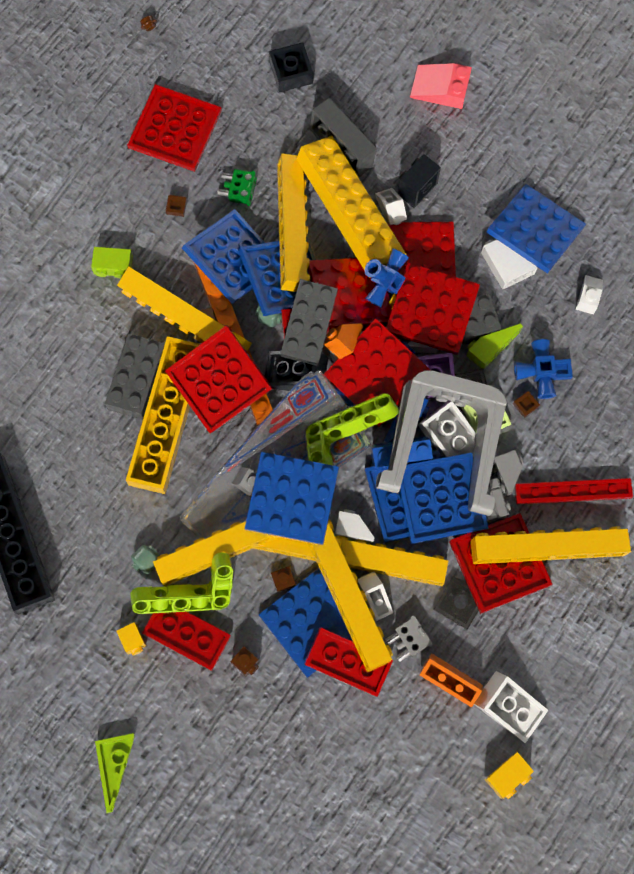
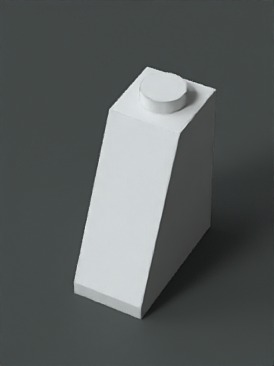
[481,239,538,290]

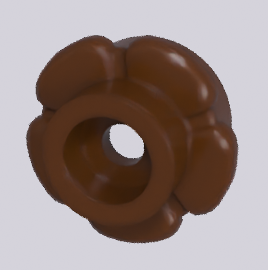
[140,15,157,31]

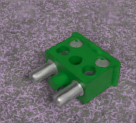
[217,169,257,206]

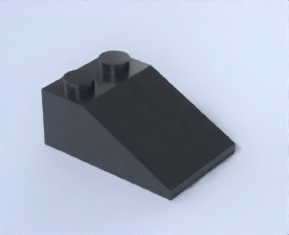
[264,351,329,393]

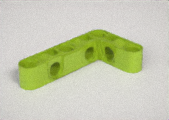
[306,394,399,465]
[130,552,233,614]

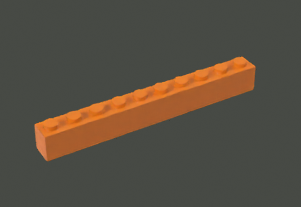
[193,261,274,426]

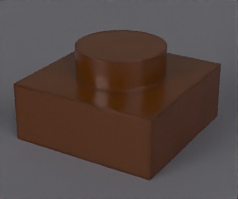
[165,195,187,217]
[513,391,540,418]
[271,566,296,592]

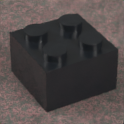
[269,42,313,93]
[398,154,441,208]

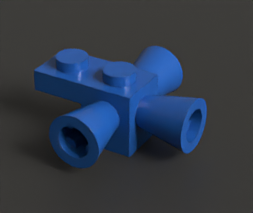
[365,248,409,308]
[514,339,573,399]

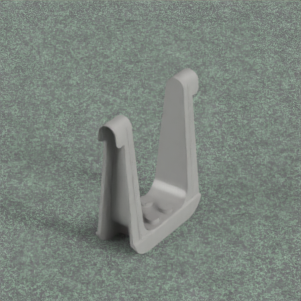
[376,371,507,516]

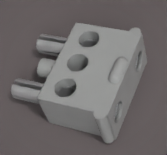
[385,616,432,662]

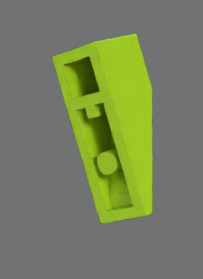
[466,324,523,370]

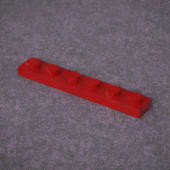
[514,478,633,504]

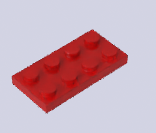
[142,612,231,671]
[304,627,393,697]

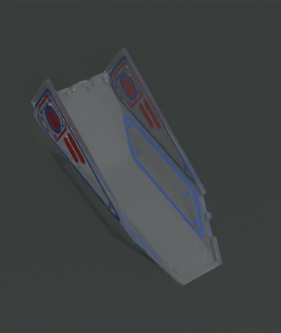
[179,370,372,539]

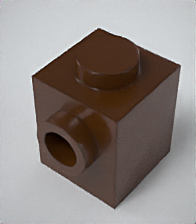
[230,646,259,677]

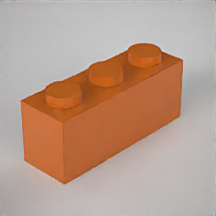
[420,653,483,708]

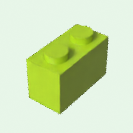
[91,247,133,279]

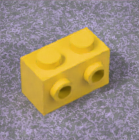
[484,752,534,799]

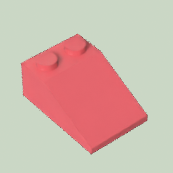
[410,63,472,109]

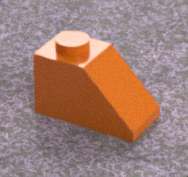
[324,324,363,359]

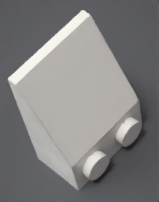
[417,401,476,458]
[474,671,548,743]

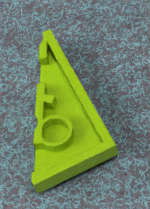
[95,733,135,813]

